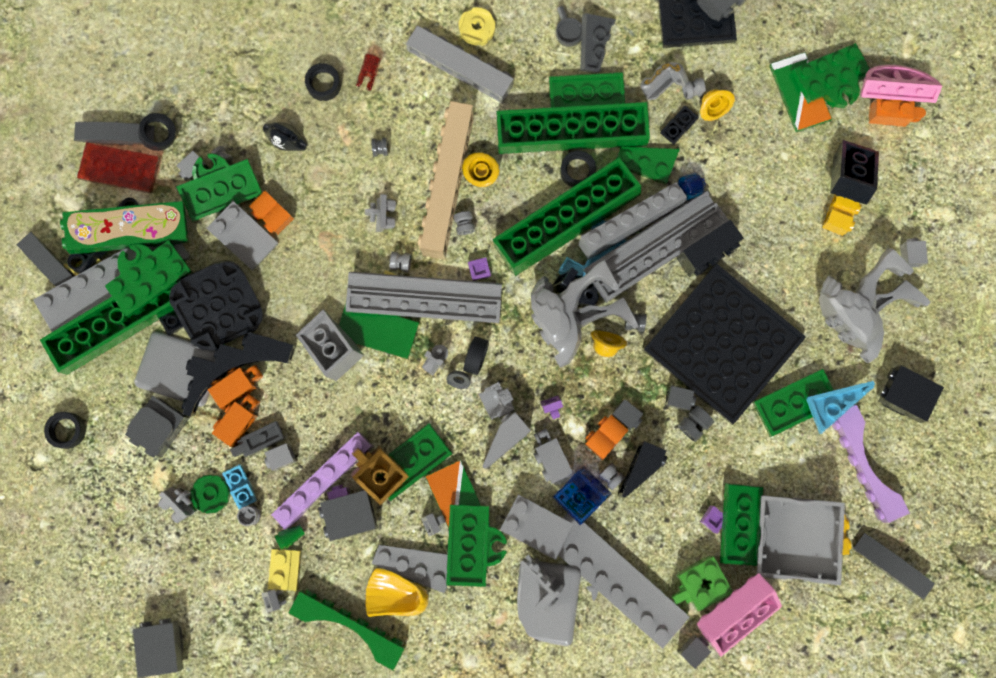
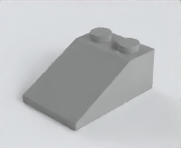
[206,201,279,271]
[296,310,364,381]
[483,412,531,470]
[500,495,574,560]

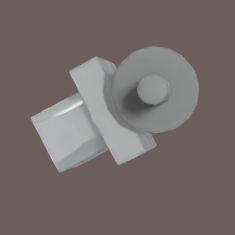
[365,194,396,232]
[422,345,448,376]
[158,486,197,523]

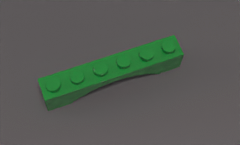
[288,589,406,671]

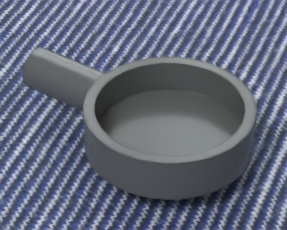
[555,6,582,47]

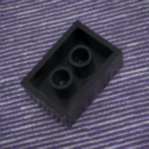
[830,140,879,205]
[677,219,744,277]

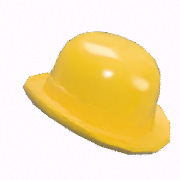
[700,89,735,121]
[462,152,499,187]
[590,330,627,357]

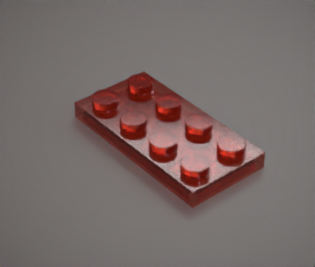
[77,142,161,194]

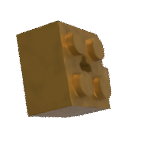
[351,446,409,505]

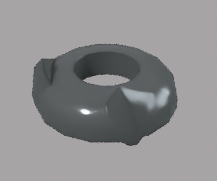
[446,370,471,389]

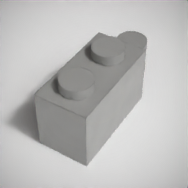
[533,428,573,484]

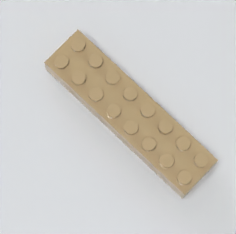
[418,101,474,260]

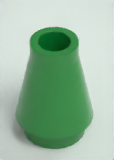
[274,524,305,550]

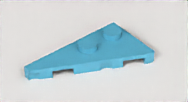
[806,381,875,434]

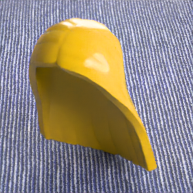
[365,568,429,617]

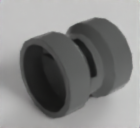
[624,312,647,332]

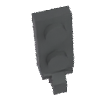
[230,421,285,457]

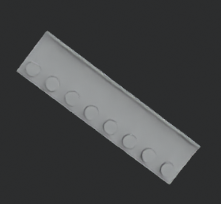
[583,191,729,303]
[33,243,191,332]
[346,272,502,323]
[559,510,690,649]

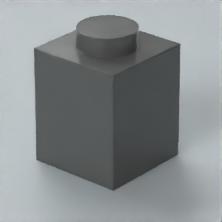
[665,386,696,411]
[612,399,643,430]
[677,635,711,669]

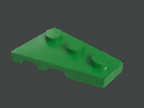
[616,146,680,185]

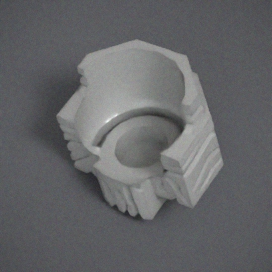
[479,382,515,420]

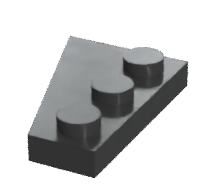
[580,13,616,73]

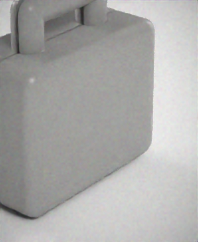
[134,331,216,407]
[517,560,598,646]

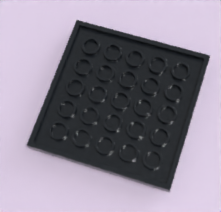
[643,264,806,425]

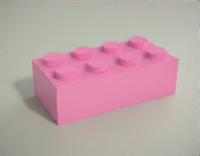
[697,573,782,657]

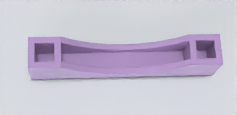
[832,405,910,523]
[271,432,374,529]

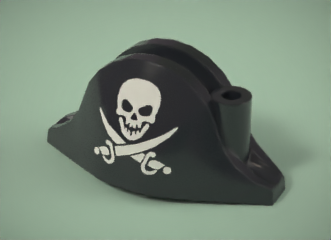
[262,122,308,151]

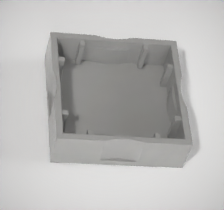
[757,495,845,585]

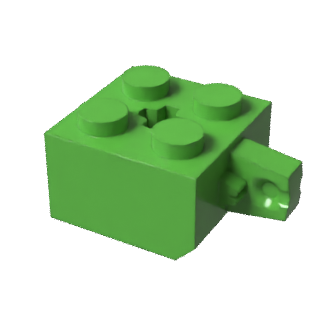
[672,555,733,612]

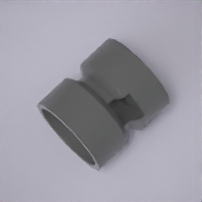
[677,405,715,442]

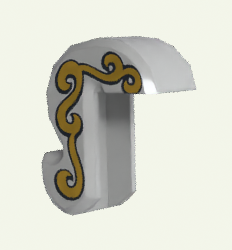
[640,62,689,100]

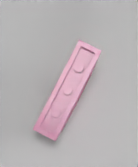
[860,65,942,103]

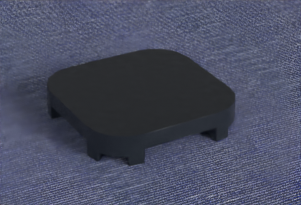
[169,260,263,351]

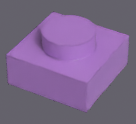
[468,257,491,281]
[327,485,350,500]
[700,506,723,534]

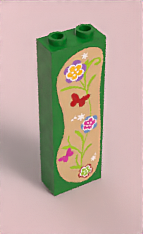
[60,201,189,254]

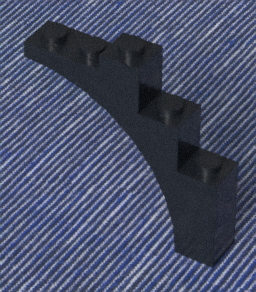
[182,332,296,416]

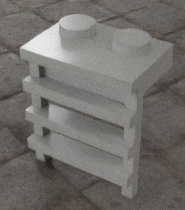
[520,554,564,613]

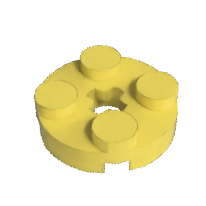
[459,7,495,46]

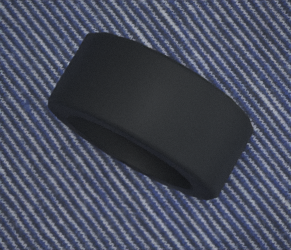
[304,63,341,101]
[138,113,176,151]
[560,150,596,187]
[463,336,489,375]
[44,411,86,449]

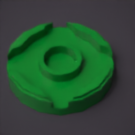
[190,475,230,514]

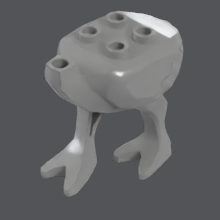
[819,248,930,363]
[531,260,639,368]

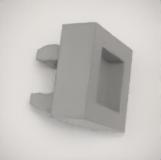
[421,513,446,537]
[262,589,287,613]

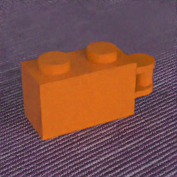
[869,98,926,127]
[208,365,264,410]
[212,394,260,447]

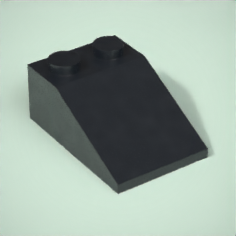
[618,441,668,498]

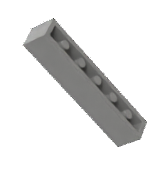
[406,25,514,104]
[578,182,687,260]

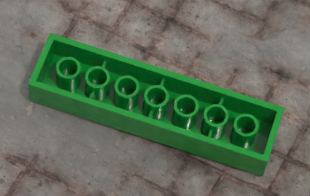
[496,102,650,154]
[492,158,641,277]
[40,286,174,375]

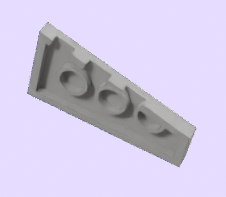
[371,545,448,593]

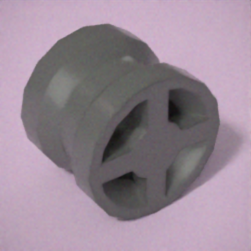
[371,137,389,157]

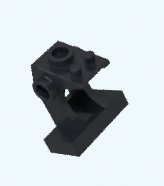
[552,267,599,308]

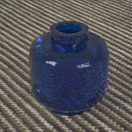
[678,173,706,200]

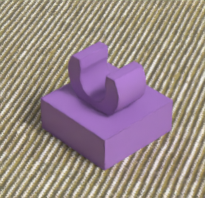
[540,395,563,419]

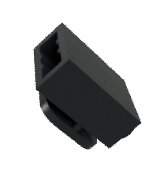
[878,365,944,423]

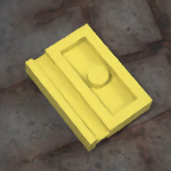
[268,549,301,591]

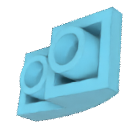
[222,464,257,509]

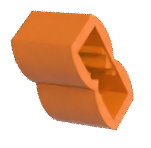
[249,191,294,234]
[585,415,629,460]

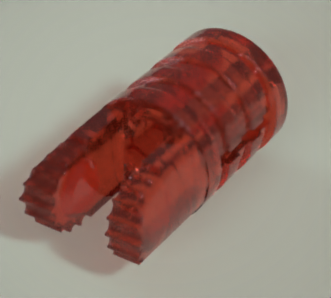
[356,54,381,91]

